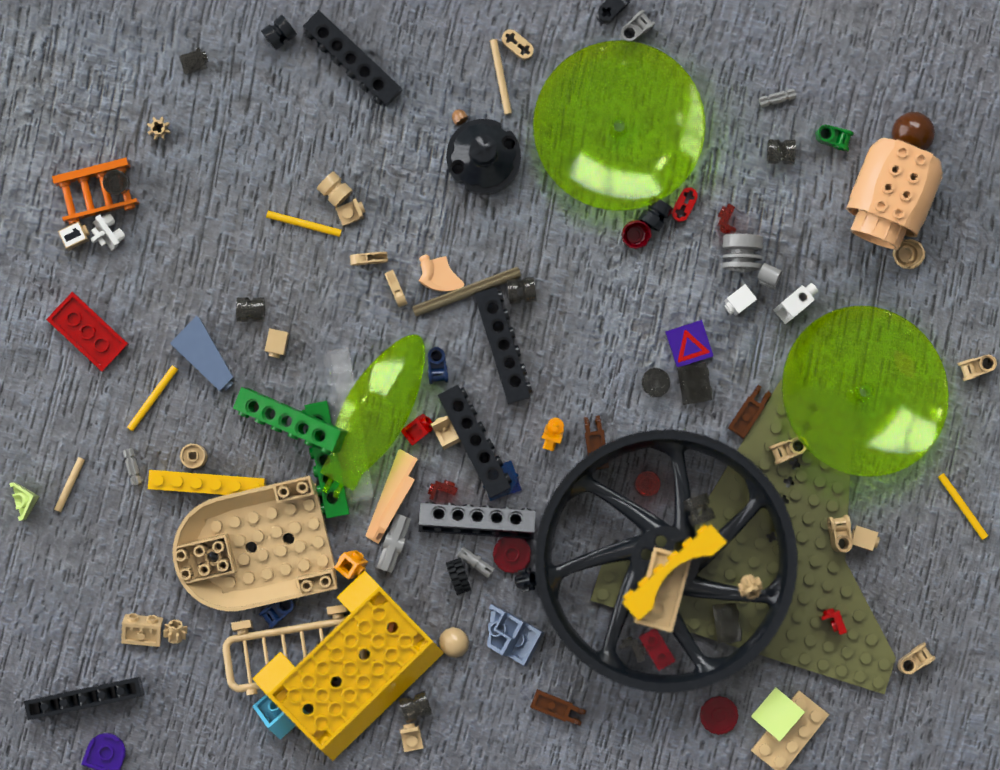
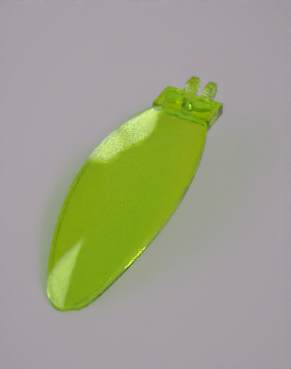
[320,334,425,499]

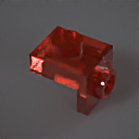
[717,203,737,234]
[427,480,458,500]

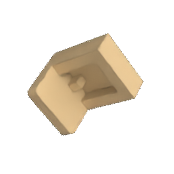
[431,416,461,450]

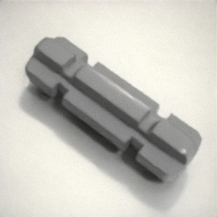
[759,89,796,108]
[123,448,142,486]

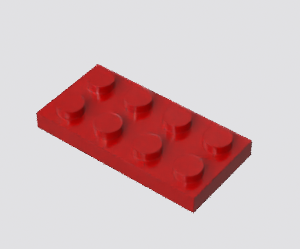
[46,292,129,372]

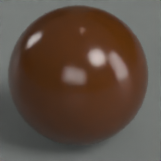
[892,112,935,151]

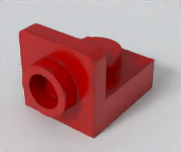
[401,414,433,446]
[819,608,847,635]

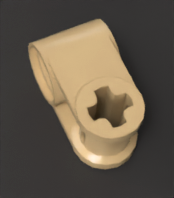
[957,355,997,381]
[768,437,807,465]
[827,515,853,552]
[897,642,936,674]

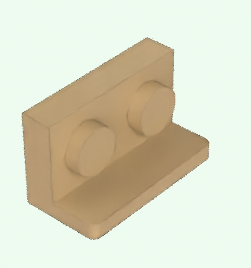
[121,613,163,647]

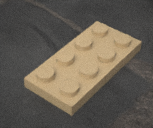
[634,547,692,633]
[751,690,829,770]

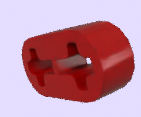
[672,187,698,223]

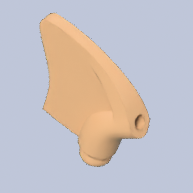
[418,254,464,292]

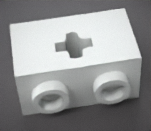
[724,284,757,316]

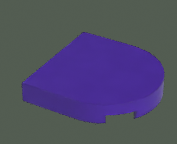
[81,733,126,770]

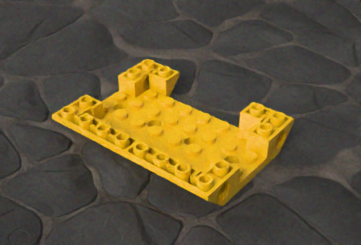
[252,570,444,761]

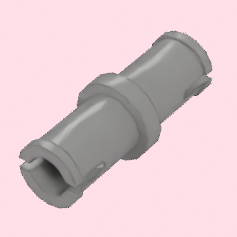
[457,546,495,578]

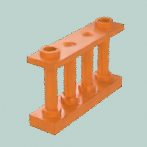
[52,158,140,225]

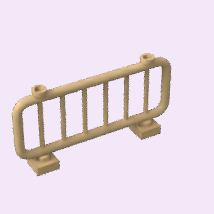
[222,605,368,696]

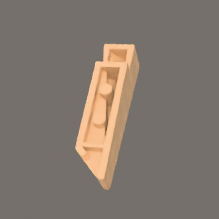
[366,449,418,544]

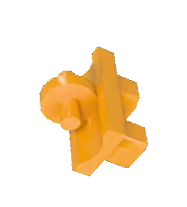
[542,417,564,451]

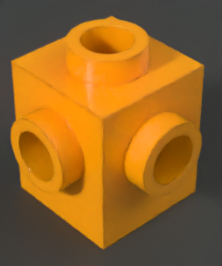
[334,550,368,579]

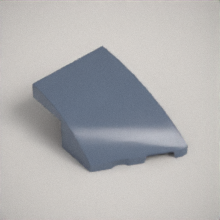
[487,604,544,666]

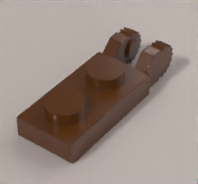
[727,385,772,439]
[584,415,609,470]
[530,689,586,726]

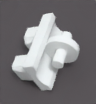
[91,214,125,251]

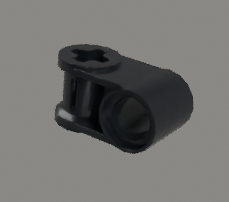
[597,0,631,24]

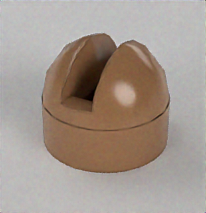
[452,109,469,126]

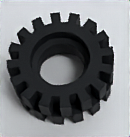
[446,558,471,595]

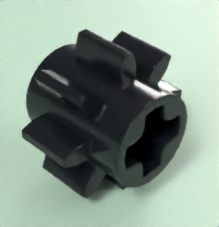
[514,568,537,592]

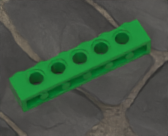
[233,387,348,454]
[302,401,350,519]

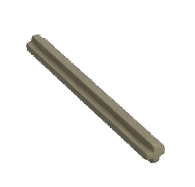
[412,267,521,316]

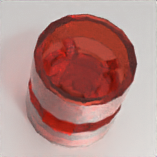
[634,471,661,497]

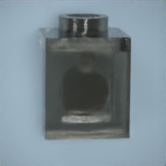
[179,47,209,75]

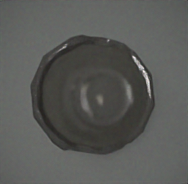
[641,367,671,397]

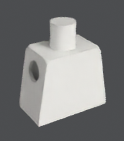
[773,283,818,324]

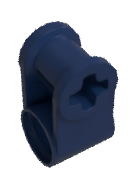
[428,347,449,384]
[258,599,296,629]

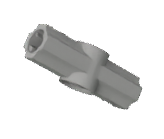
[376,513,411,573]

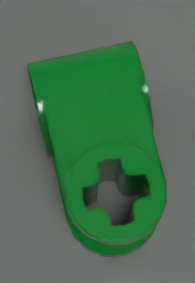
[815,124,854,152]

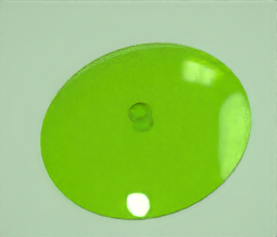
[533,40,706,211]
[782,306,949,477]

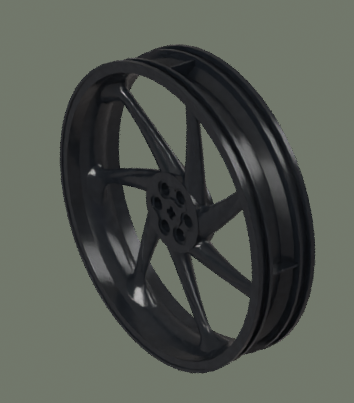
[535,429,798,693]

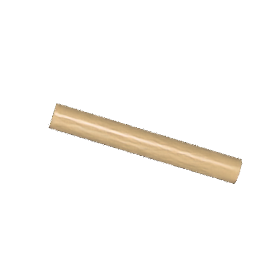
[54,457,85,512]

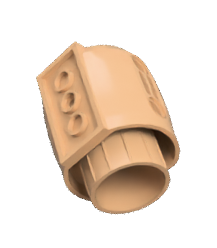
[846,138,943,250]

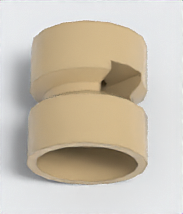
[317,171,353,208]
[180,443,208,469]

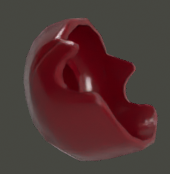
[621,220,652,249]

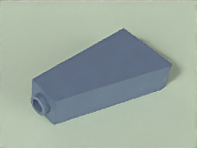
[170,316,235,392]

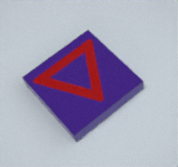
[665,320,713,368]

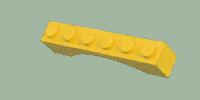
[148,470,267,495]
[622,524,727,621]

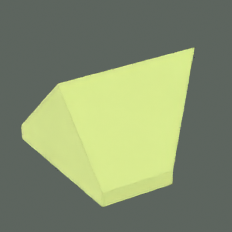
[9,482,40,521]

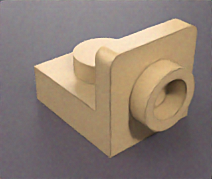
[335,199,366,226]
[400,723,423,752]

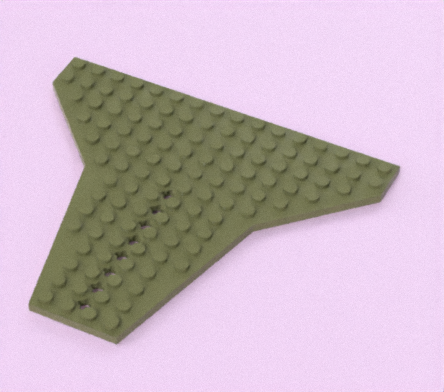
[590,379,896,695]

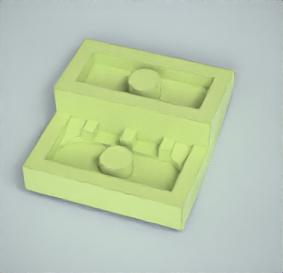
[751,687,805,741]

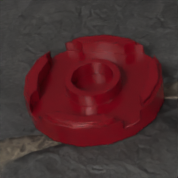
[493,537,531,573]
[700,696,739,735]

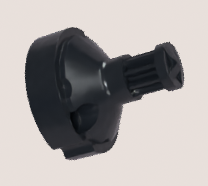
[446,119,521,195]

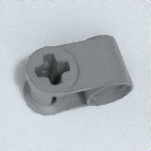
[620,9,656,45]
[757,263,783,290]

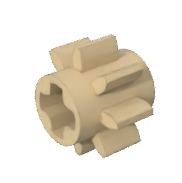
[147,117,171,140]
[738,575,763,599]
[163,620,187,644]

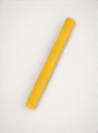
[266,210,342,237]
[127,365,178,431]
[938,473,988,540]

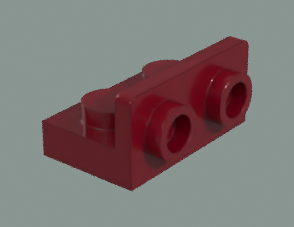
[639,628,675,671]

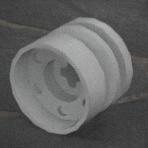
[722,234,763,272]

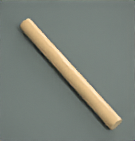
[490,39,512,115]

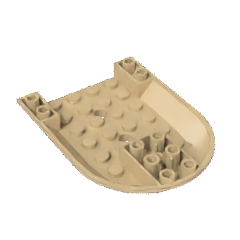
[173,476,338,611]

